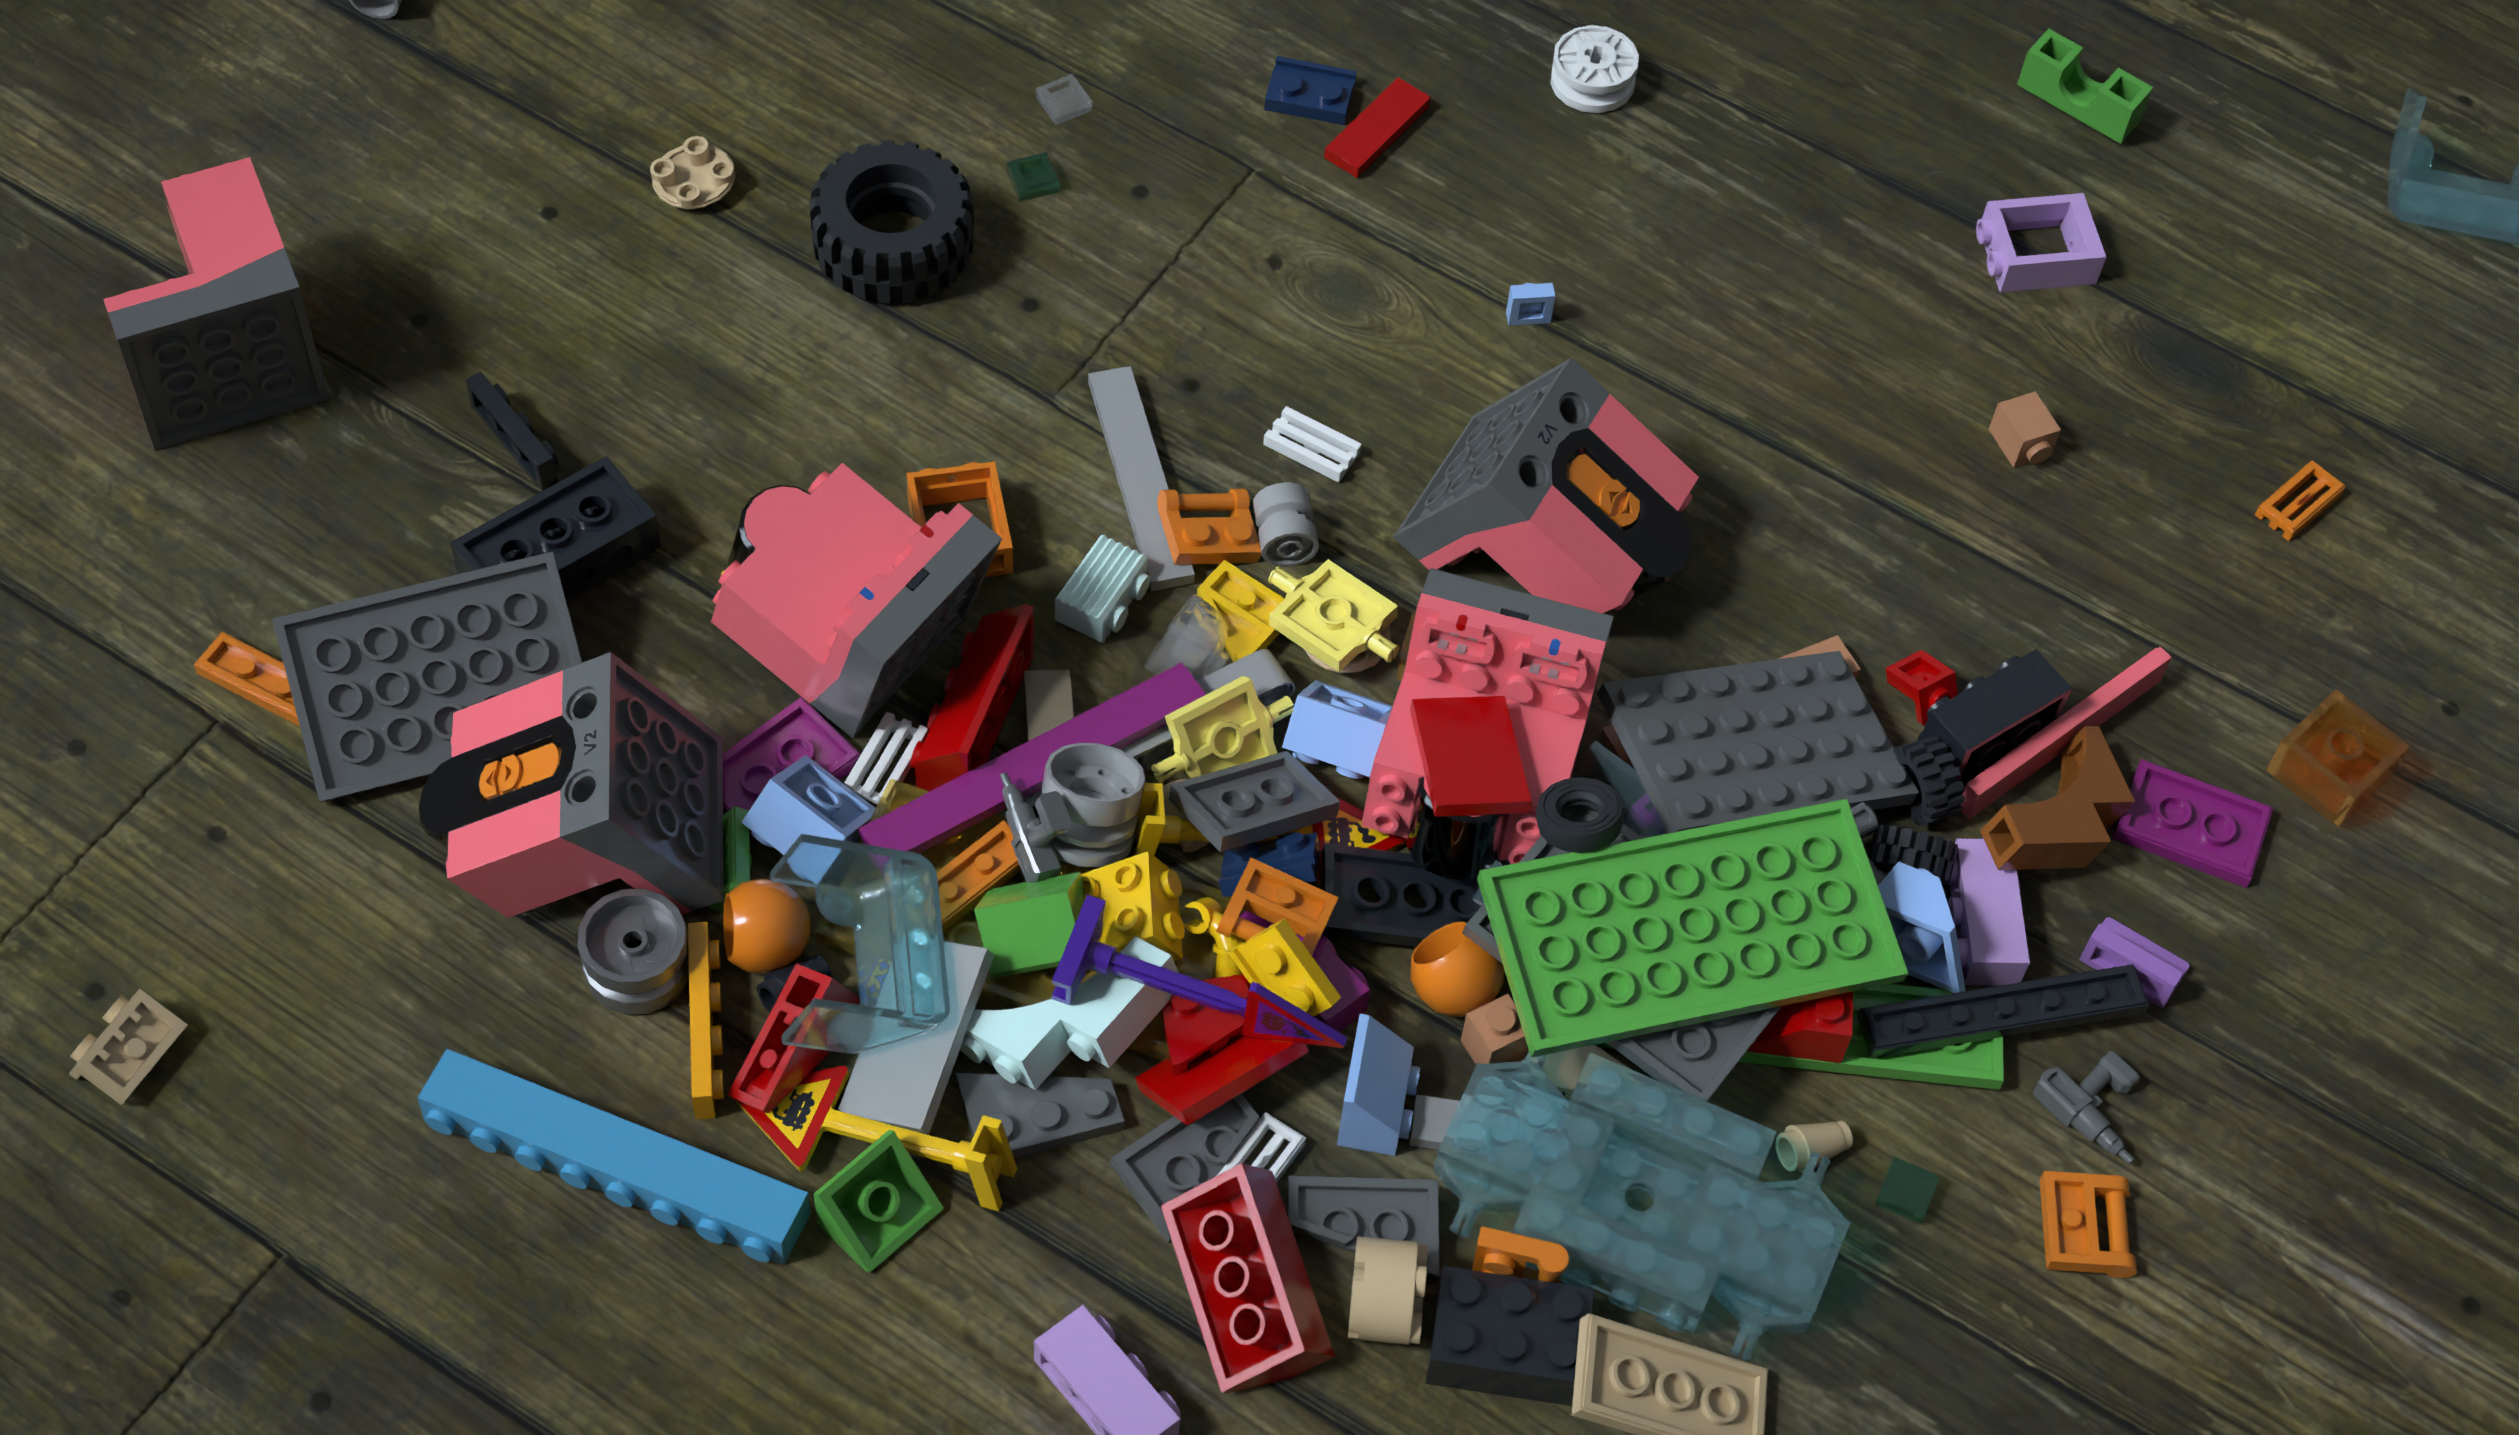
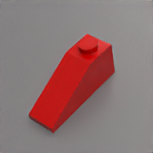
[727,964,862,1114]

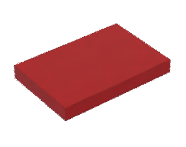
[1410,696,1532,817]
[1135,1035,1309,1125]

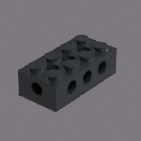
[450,456,661,601]

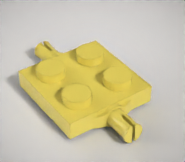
[1268,559,1400,672]
[1151,676,1294,783]

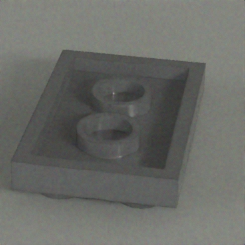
[1169,751,1340,852]

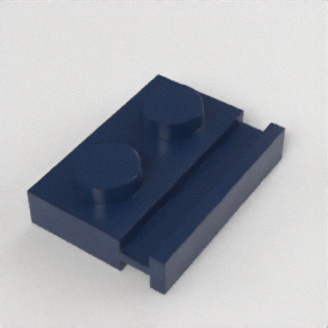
[1264,56,1357,125]
[1218,832,1321,897]

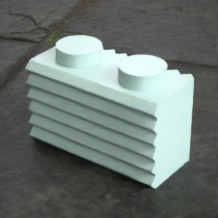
[1055,535,1151,643]

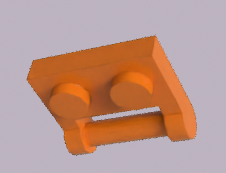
[1157,488,1261,565]
[1216,858,1339,956]
[2039,1171,2137,1278]
[1472,1226,1569,1284]

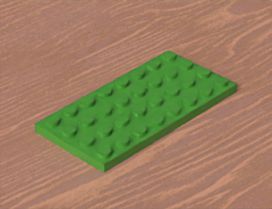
[1477,799,1908,1058]

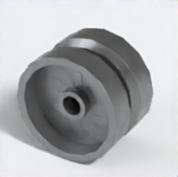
[578,889,689,1015]

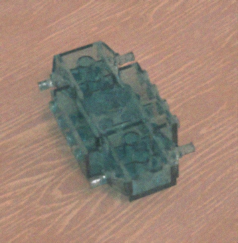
[1434,1051,1851,1360]

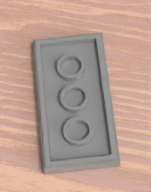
[838,934,994,1135]

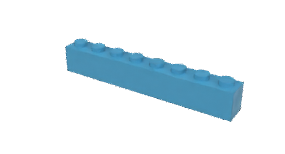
[417,1049,811,1265]

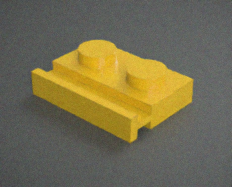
[1228,918,1341,1017]

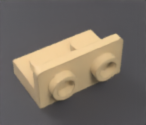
[69,988,188,1105]

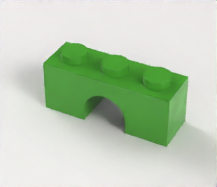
[2017,28,2154,144]

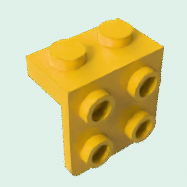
[1082,851,1185,961]

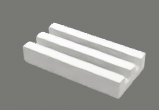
[1263,406,1362,482]
[844,712,929,808]
[1217,1112,1306,1183]

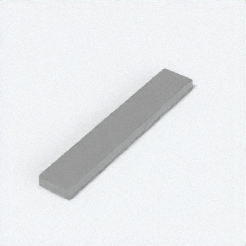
[1088,366,1195,591]

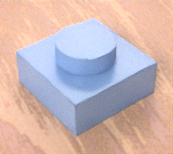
[1506,283,1555,326]

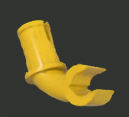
[1184,897,1244,978]

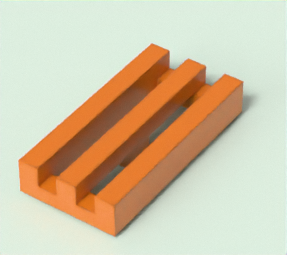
[2255,460,2346,542]

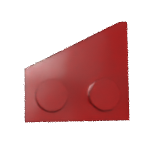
[1160,974,1251,1075]

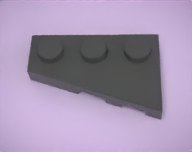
[955,1073,1125,1159]
[1109,1093,1259,1243]

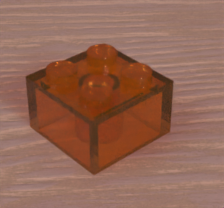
[2266,689,2410,828]

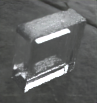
[1036,74,1092,125]

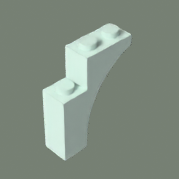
[960,936,1179,1090]

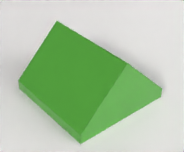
[974,872,1084,978]
[814,1130,944,1273]

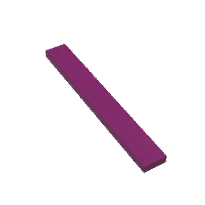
[859,662,1206,872]

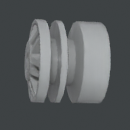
[1038,743,1145,867]

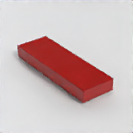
[1324,77,1431,178]

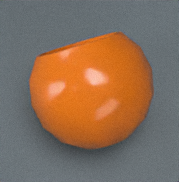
[723,878,811,974]
[1410,922,1505,1017]

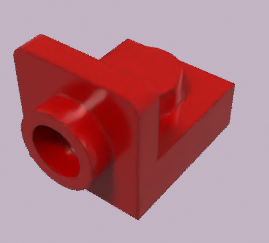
[1885,650,1958,726]

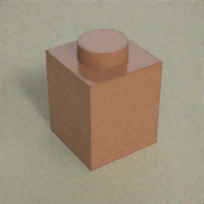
[1989,391,2061,468]
[1461,994,1529,1079]

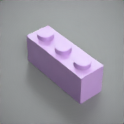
[1946,838,2030,986]
[1034,1305,1181,1435]

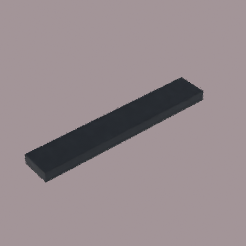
[1857,964,2149,1058]

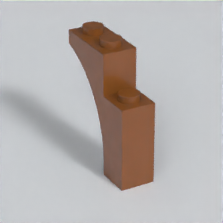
[1980,726,2135,870]

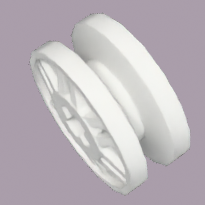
[1550,25,1639,113]

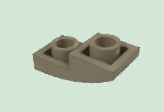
[1023,670,1074,742]

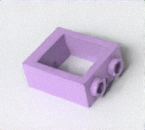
[1976,193,2106,293]

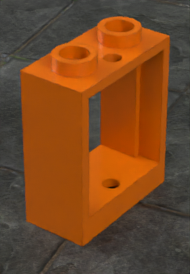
[906,461,1013,577]

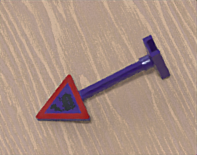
[1052,894,1347,1048]

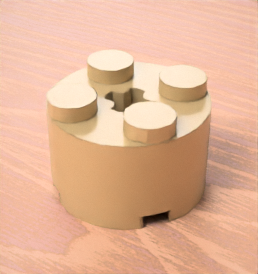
[1348,1236,1428,1345]

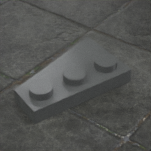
[1287,1176,1439,1282]

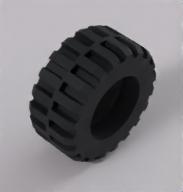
[809,140,974,304]

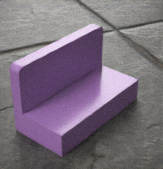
[2079,917,2189,1009]

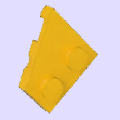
[1196,560,1285,662]

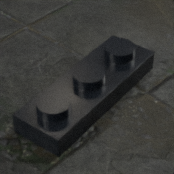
[466,372,558,491]

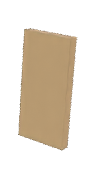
[1572,1313,1768,1435]

